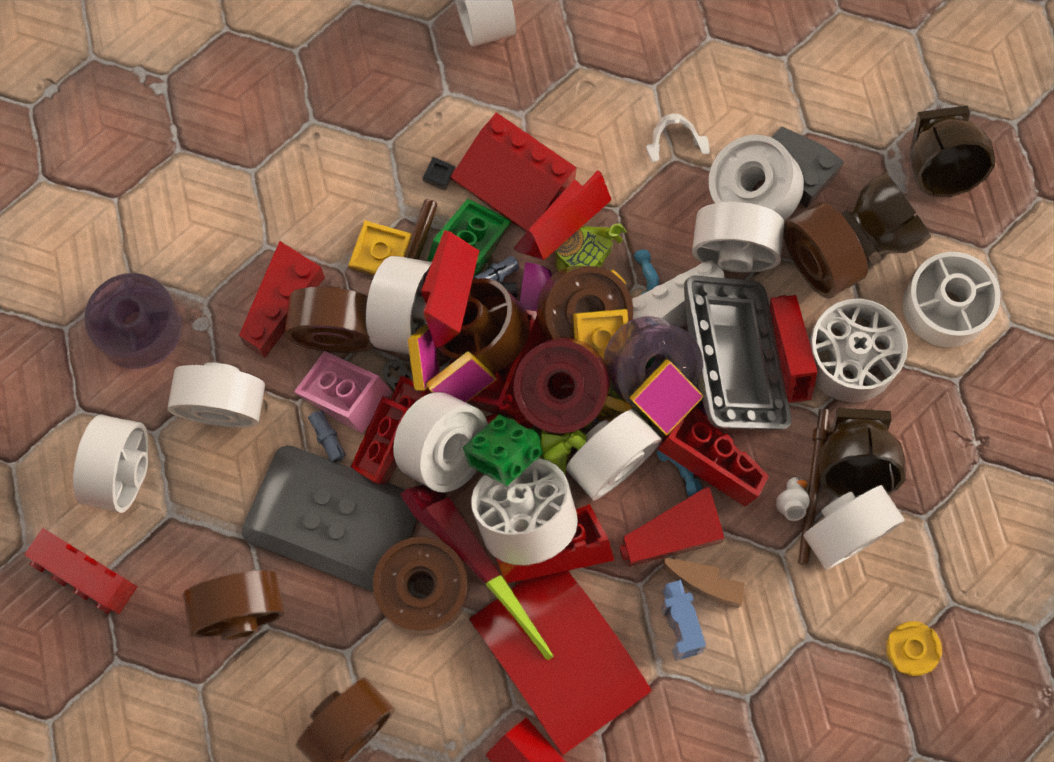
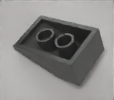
[771,126,844,208]

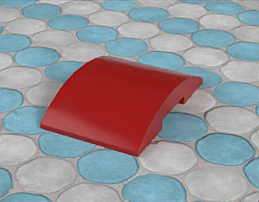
[469,571,652,756]

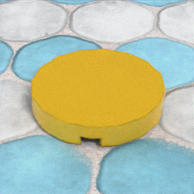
[886,621,942,676]

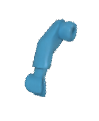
[633,249,659,295]
[657,450,702,497]

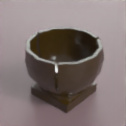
[910,105,996,197]
[841,173,931,265]
[818,408,906,498]

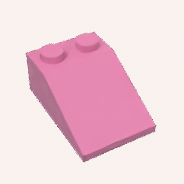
[294,351,392,434]

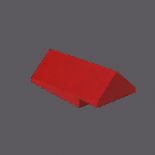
[513,170,612,260]
[421,231,479,347]
[350,375,432,484]
[485,717,566,762]

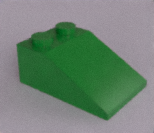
[427,198,511,276]

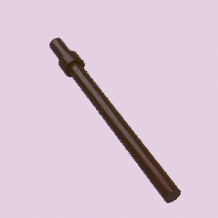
[798,409,829,565]

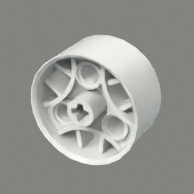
[455,0,516,47]
[366,256,432,355]
[808,299,908,402]
[471,458,578,565]

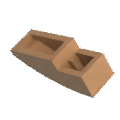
[663,558,745,608]

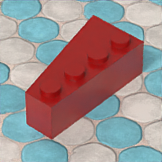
[239,240,325,358]
[657,406,769,507]
[494,504,615,583]
[24,528,138,614]

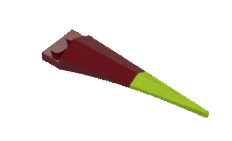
[400,485,553,660]

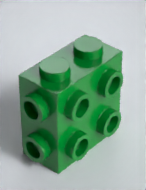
[463,414,543,487]

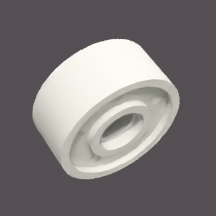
[709,135,804,221]
[692,202,785,272]
[902,252,1000,347]
[167,363,265,428]
[394,392,488,492]
[566,409,662,500]
[73,415,148,513]
[803,485,905,570]

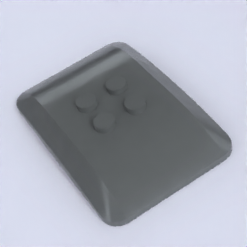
[684,275,791,430]
[242,445,418,592]

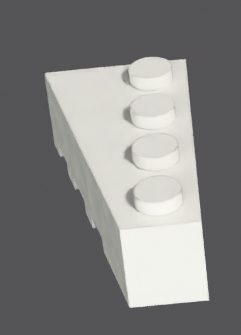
[630,259,725,354]

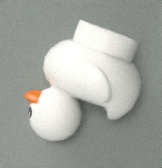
[776,477,810,521]

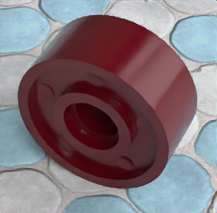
[514,337,610,433]

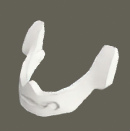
[646,114,710,162]

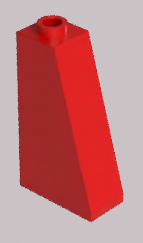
[770,295,818,403]
[619,487,725,567]

